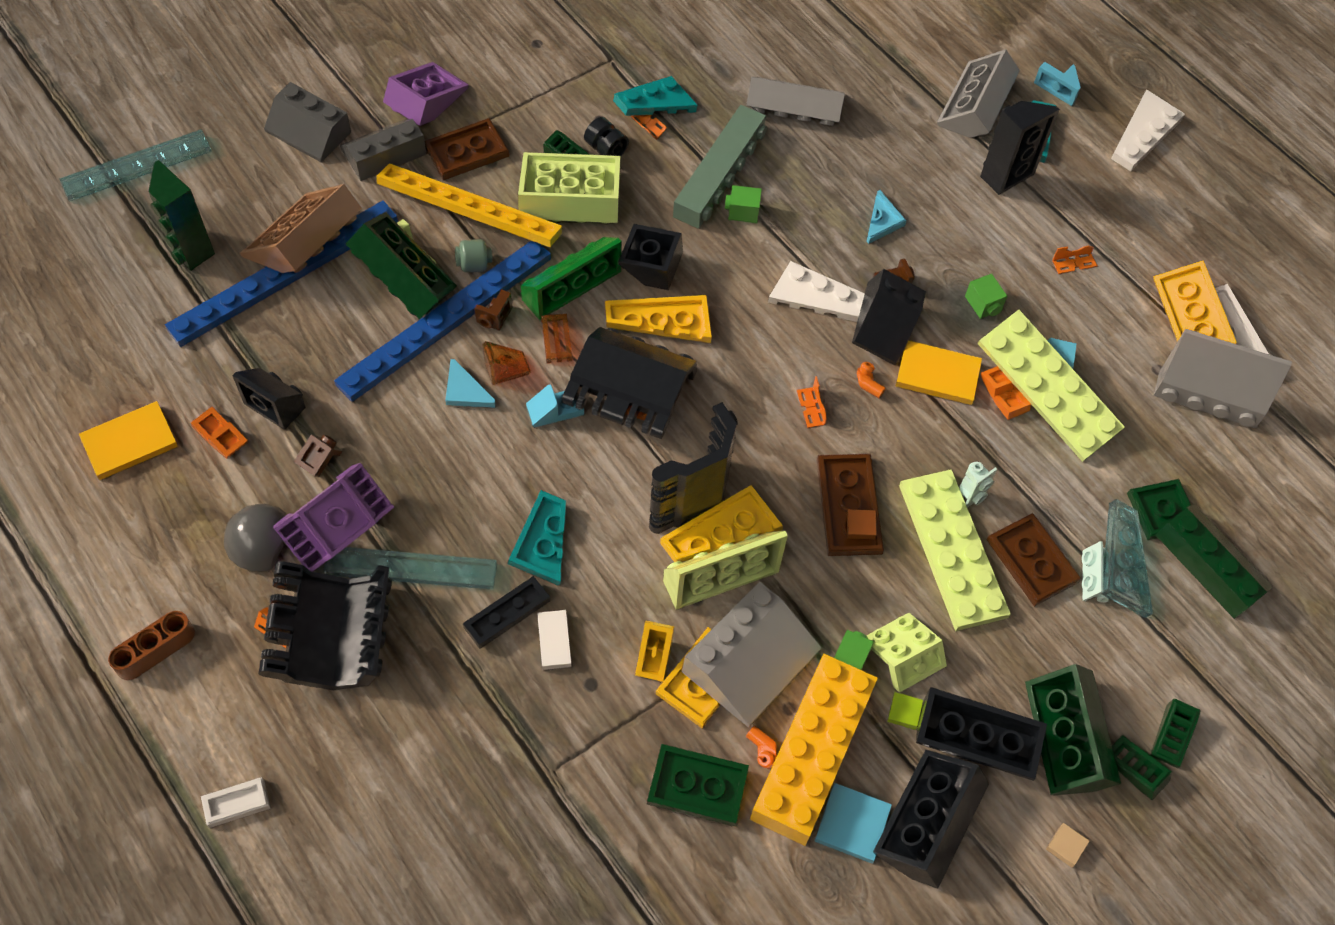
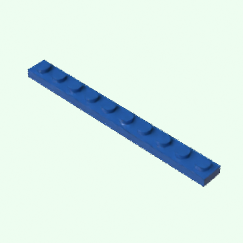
[164,200,398,347]
[334,241,551,402]

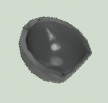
[224,504,287,571]

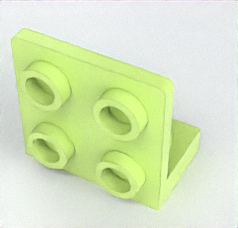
[866,613,947,693]

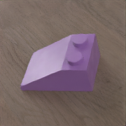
[383,62,469,126]

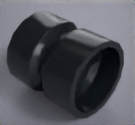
[584,117,629,157]

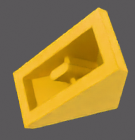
[635,620,674,682]

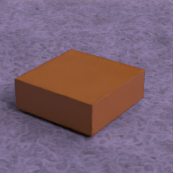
[847,509,876,540]

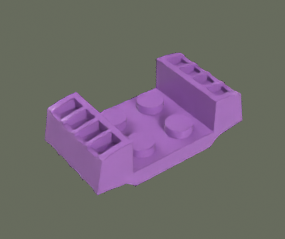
[273,463,394,572]

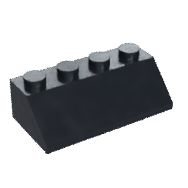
[980,101,1060,195]
[916,687,1047,781]
[873,750,989,889]

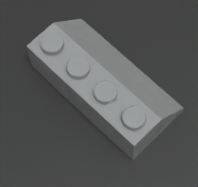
[937,49,1020,138]
[746,76,845,126]

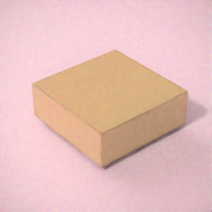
[1046,823,1089,868]

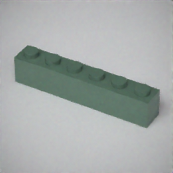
[673,105,767,229]

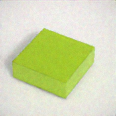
[887,692,923,730]

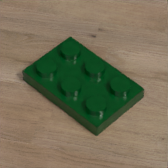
[647,744,749,827]

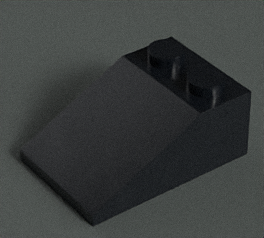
[852,269,926,365]

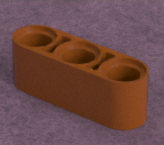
[108,611,195,680]

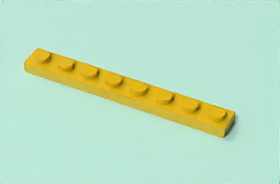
[376,163,562,247]

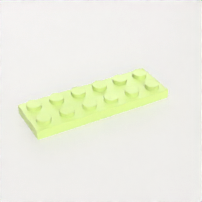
[978,310,1125,462]
[899,470,1011,631]

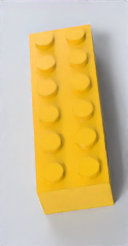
[750,653,878,846]

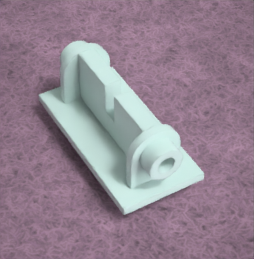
[959,462,997,508]
[1082,541,1112,602]

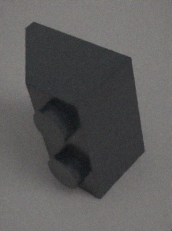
[618,224,683,290]
[232,368,306,430]

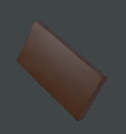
[817,454,884,556]

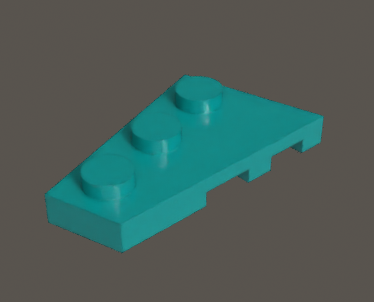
[613,76,698,116]
[507,490,566,586]

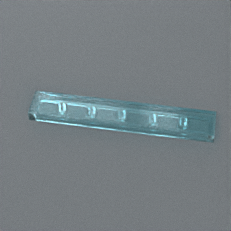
[59,129,211,202]
[324,547,497,590]

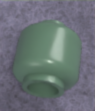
[455,239,492,272]

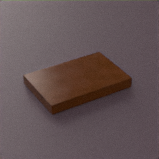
[424,118,509,181]
[986,513,1082,607]

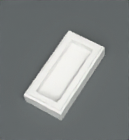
[537,610,571,670]
[201,777,271,828]

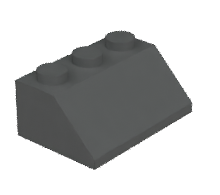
[264,82,351,162]
[340,119,427,181]

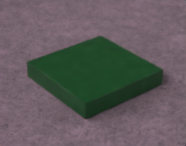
[1127,479,1191,540]

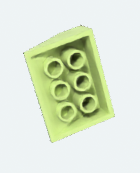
[518,152,620,224]
[663,531,788,610]

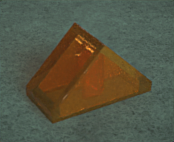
[482,341,531,385]

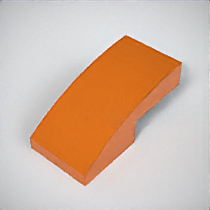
[981,366,1031,420]
[191,406,248,459]

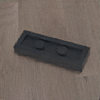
[463,576,550,649]

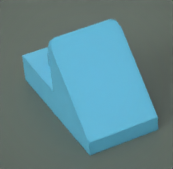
[1034,62,1081,106]
[526,384,584,428]

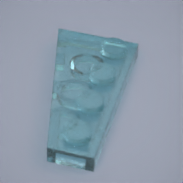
[1101,499,1153,618]

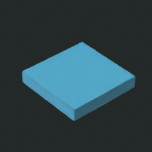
[814,783,892,864]

